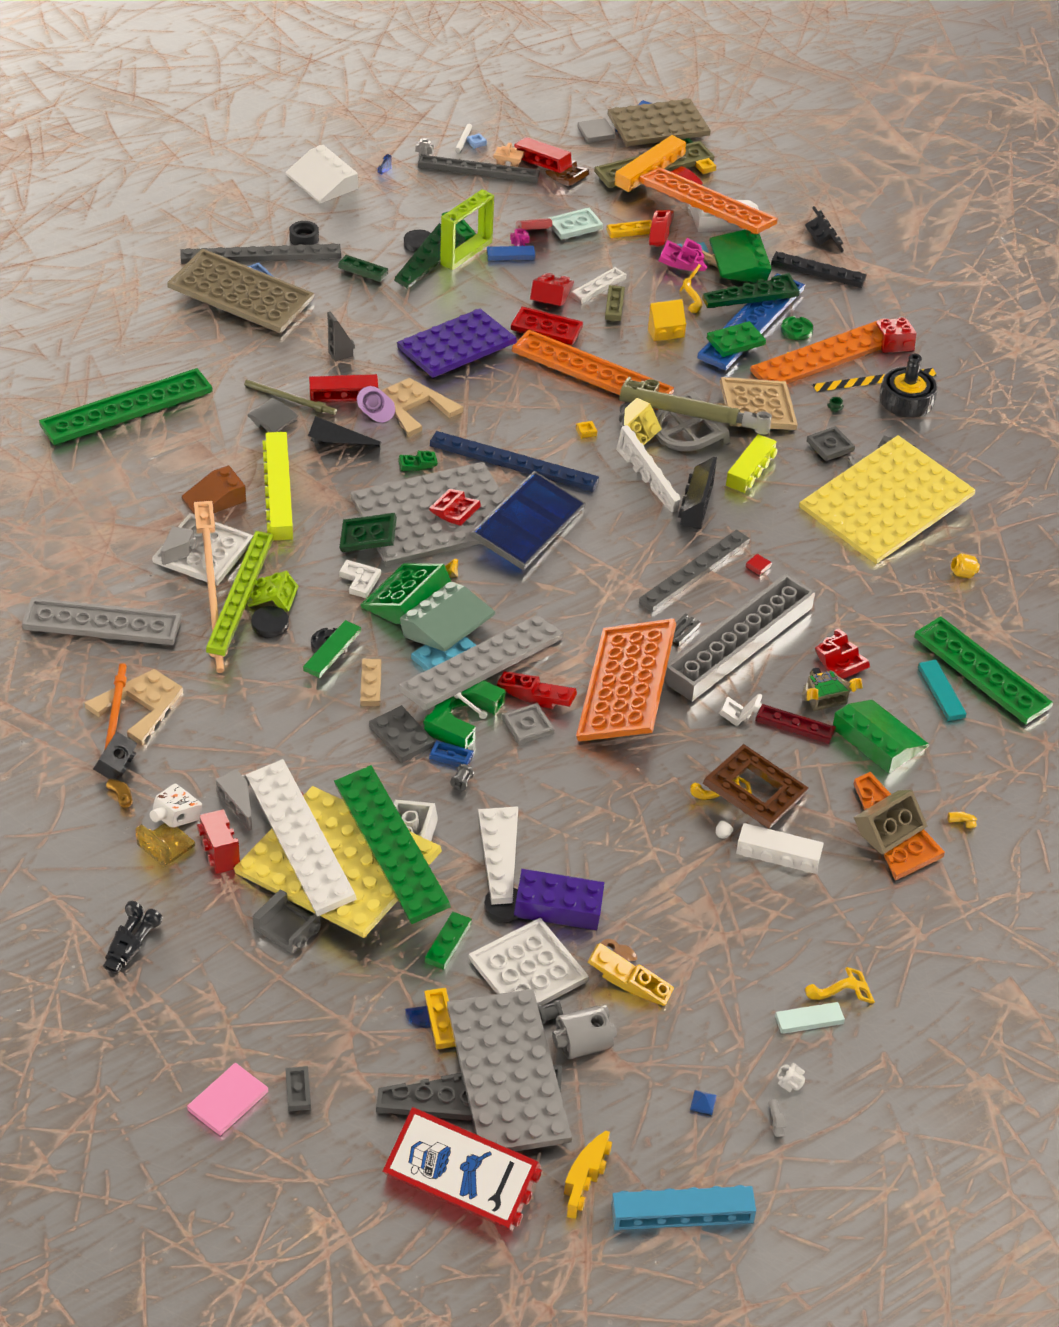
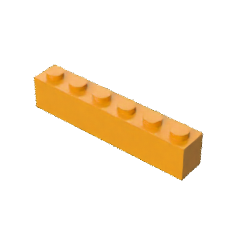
[615,135,686,192]

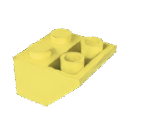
[624,398,661,445]

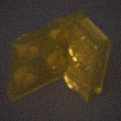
[135,823,195,867]

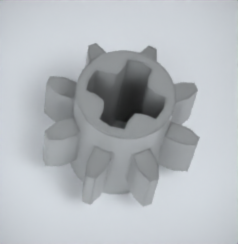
[415,139,434,156]

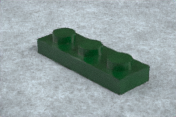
[338,255,388,282]

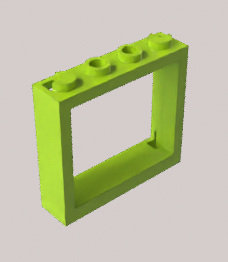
[440,189,494,271]

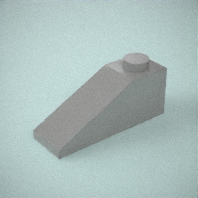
[216,769,252,831]

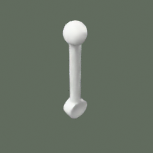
[454,692,487,719]

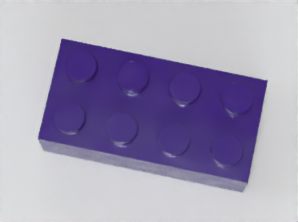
[514,869,605,931]

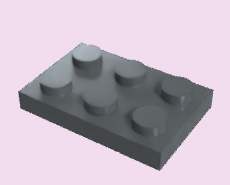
[369,705,435,763]

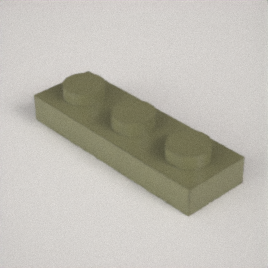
[605,285,625,321]

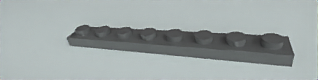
[639,530,750,612]

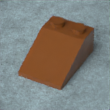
[182,465,246,515]

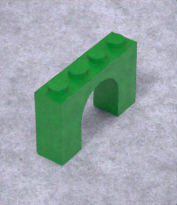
[423,680,505,749]

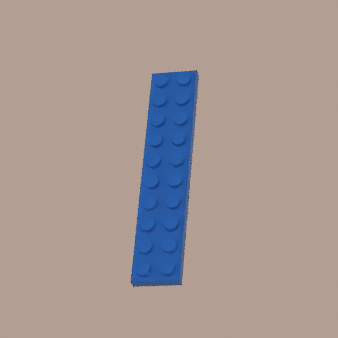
[697,273,805,370]

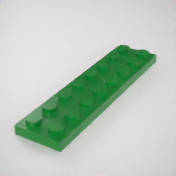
[914,616,1053,724]

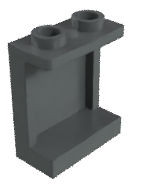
[253,889,321,954]

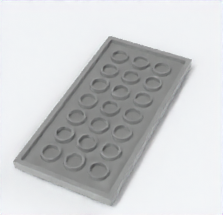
[447,989,572,1151]

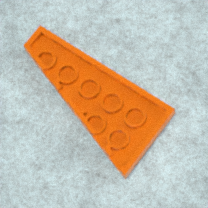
[853,772,945,881]

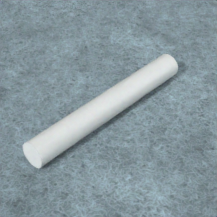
[455,124,472,153]

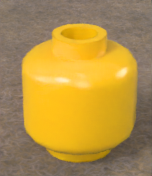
[951,553,980,579]

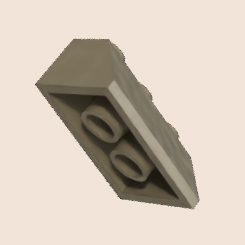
[853,790,928,854]

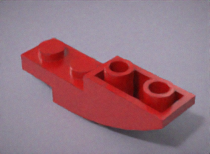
[649,210,674,247]
[497,671,577,709]

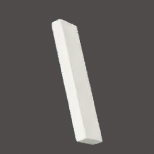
[570,267,627,304]

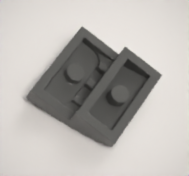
[247,398,298,432]

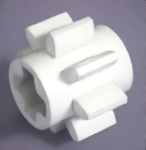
[777,1063,805,1093]

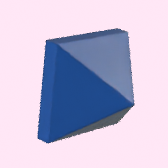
[690,1090,717,1115]

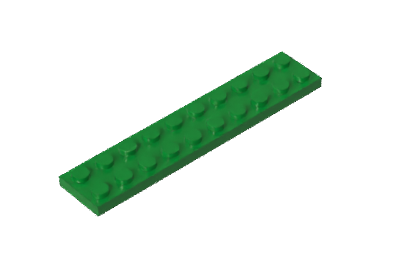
[39,368,213,445]
[334,765,451,925]

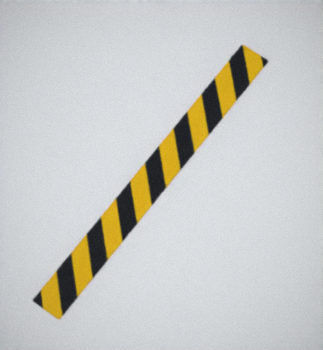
[813,368,937,392]

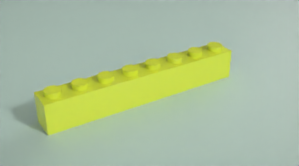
[262,432,293,541]

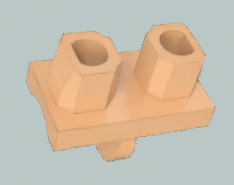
[493,142,524,167]

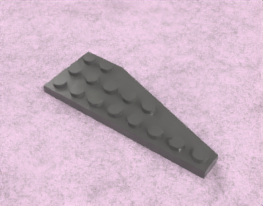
[376,1065,563,1121]

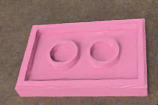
[187,1063,268,1136]

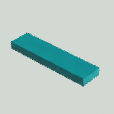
[918,660,967,721]

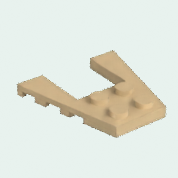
[382,378,464,437]
[84,669,183,746]

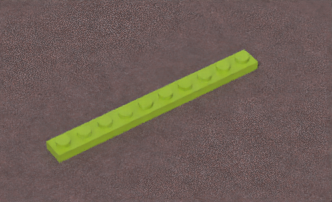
[206,531,273,656]

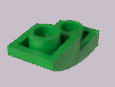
[398,450,438,471]

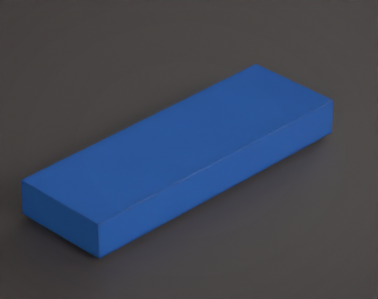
[487,246,535,261]

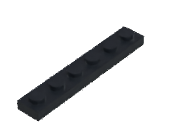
[771,251,867,288]

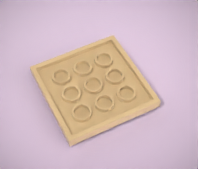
[720,377,798,430]

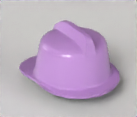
[357,386,395,423]

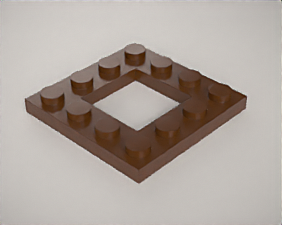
[703,744,809,829]

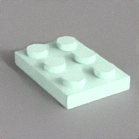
[548,208,603,240]

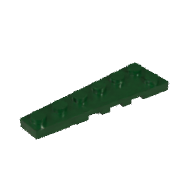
[394,223,465,289]
[702,273,800,308]

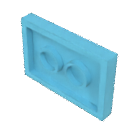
[411,636,476,671]

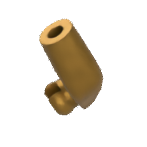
[106,779,133,808]

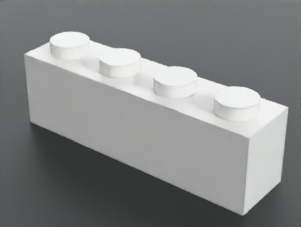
[736,823,824,874]

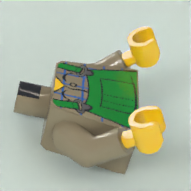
[802,668,863,711]

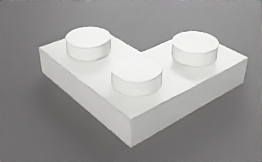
[339,560,381,598]

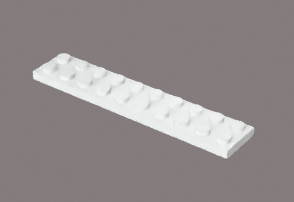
[246,759,357,917]

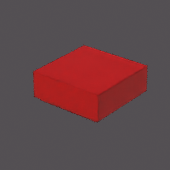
[746,554,772,575]

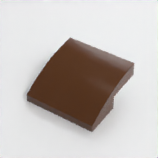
[546,160,589,186]

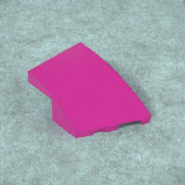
[658,238,707,271]

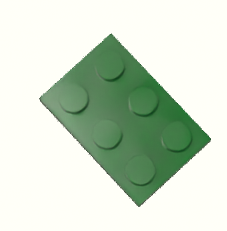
[706,321,766,357]

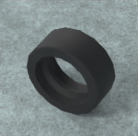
[289,221,319,245]

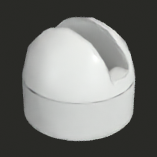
[716,821,733,839]

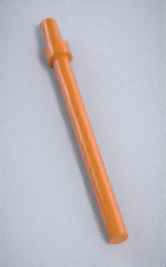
[104,663,127,750]

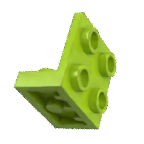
[247,570,299,612]

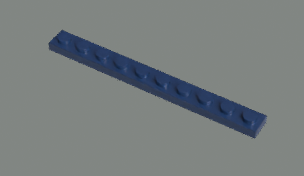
[430,431,599,492]

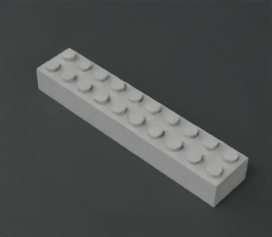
[664,573,815,701]

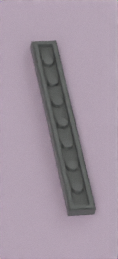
[418,154,540,183]

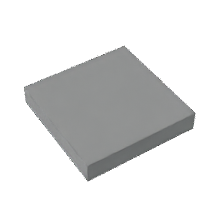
[577,118,615,143]
[502,703,554,745]

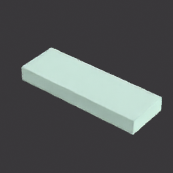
[775,1002,845,1034]

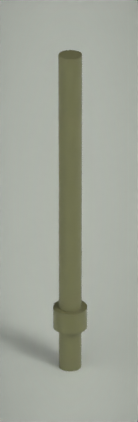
[244,379,337,415]

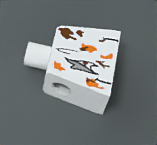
[150,783,202,827]

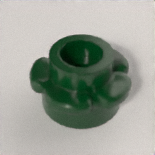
[827,397,844,412]

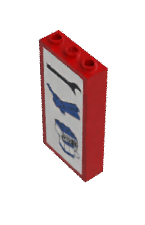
[382,1107,542,1231]

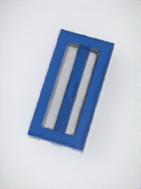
[429,740,474,767]

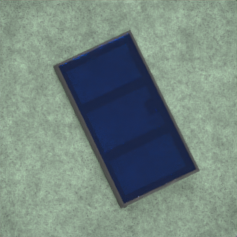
[470,471,586,570]

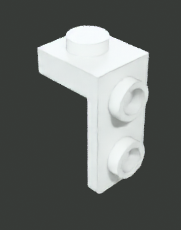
[718,693,763,726]

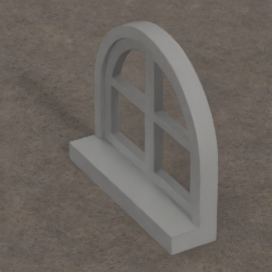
[655,391,730,451]

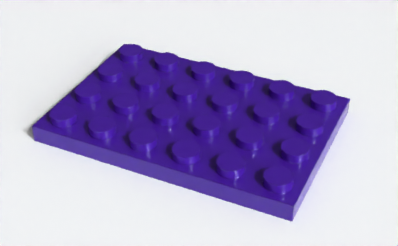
[397,308,517,378]

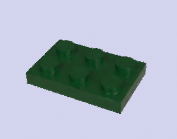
[339,513,397,552]

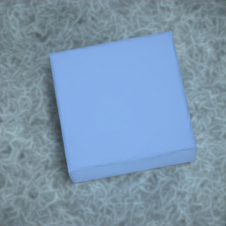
[467,133,487,149]

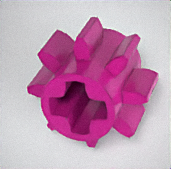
[510,228,530,246]

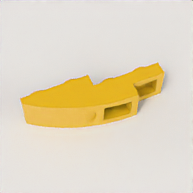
[587,943,674,1006]
[564,1131,613,1219]

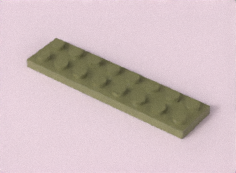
[594,141,715,188]

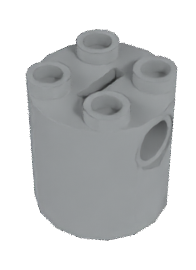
[552,1005,617,1060]

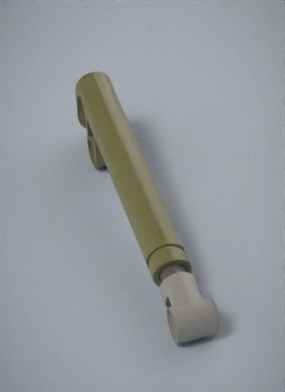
[620,377,772,434]

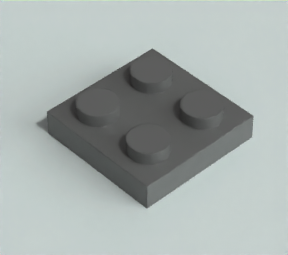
[807,426,855,461]

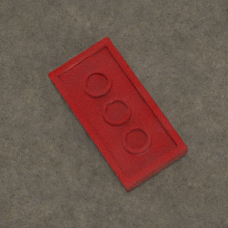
[510,306,583,346]

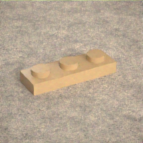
[360,659,381,706]

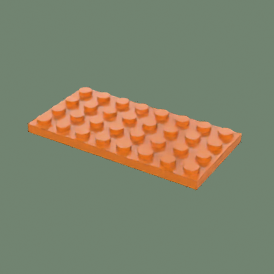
[576,618,676,741]

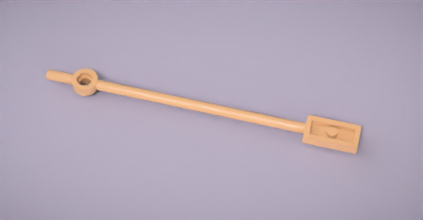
[194,501,228,673]

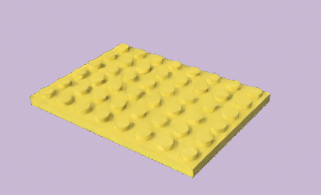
[799,435,975,564]
[234,786,442,938]

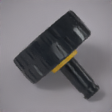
[879,353,938,418]

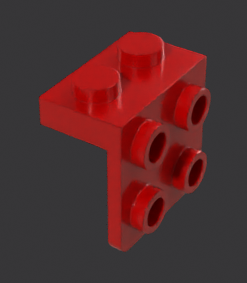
[876,317,917,353]

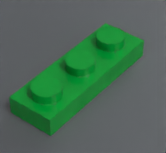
[425,911,472,970]

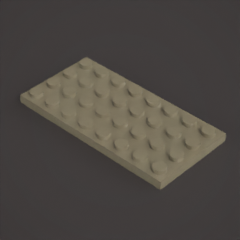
[167,248,314,333]

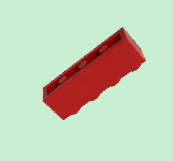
[514,137,572,173]
[309,374,379,402]

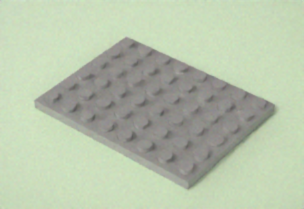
[350,462,522,567]

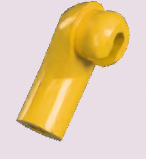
[947,812,977,828]

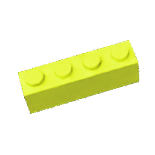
[726,434,777,493]

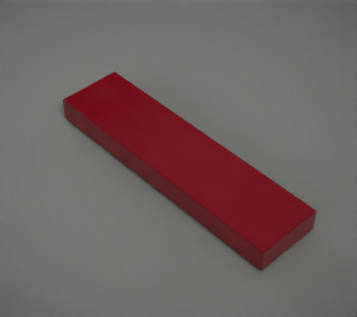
[755,704,836,744]

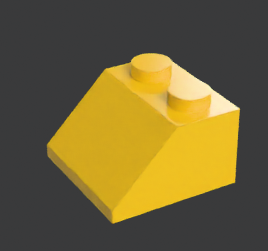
[648,299,686,341]

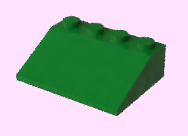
[709,229,772,283]
[360,563,452,624]
[832,700,929,774]

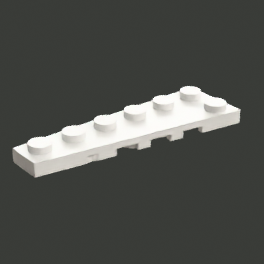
[616,425,681,513]
[478,807,518,905]

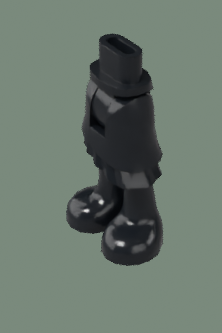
[103,901,163,974]

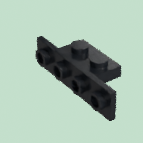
[805,206,844,253]

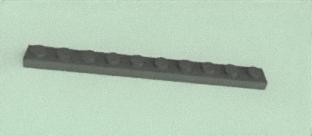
[180,243,341,264]

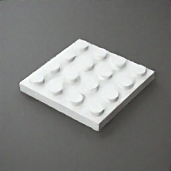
[152,513,254,586]
[469,918,589,1006]

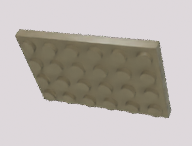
[607,98,711,147]

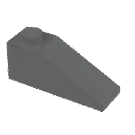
[327,311,355,362]

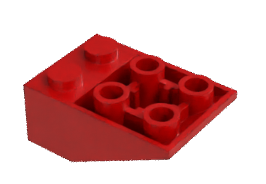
[530,273,574,306]

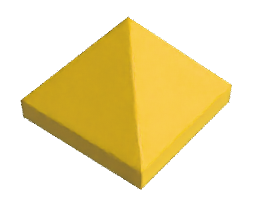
[445,559,458,578]

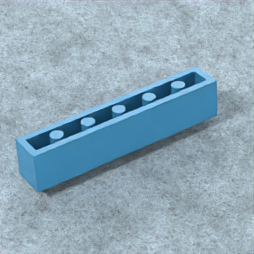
[611,1185,756,1230]

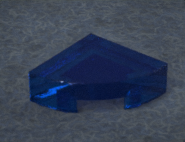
[377,154,392,175]
[405,1006,430,1028]

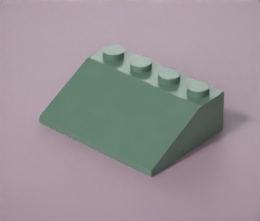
[400,582,496,652]

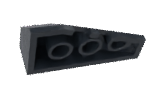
[308,416,382,446]

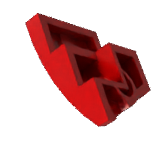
[815,629,870,679]

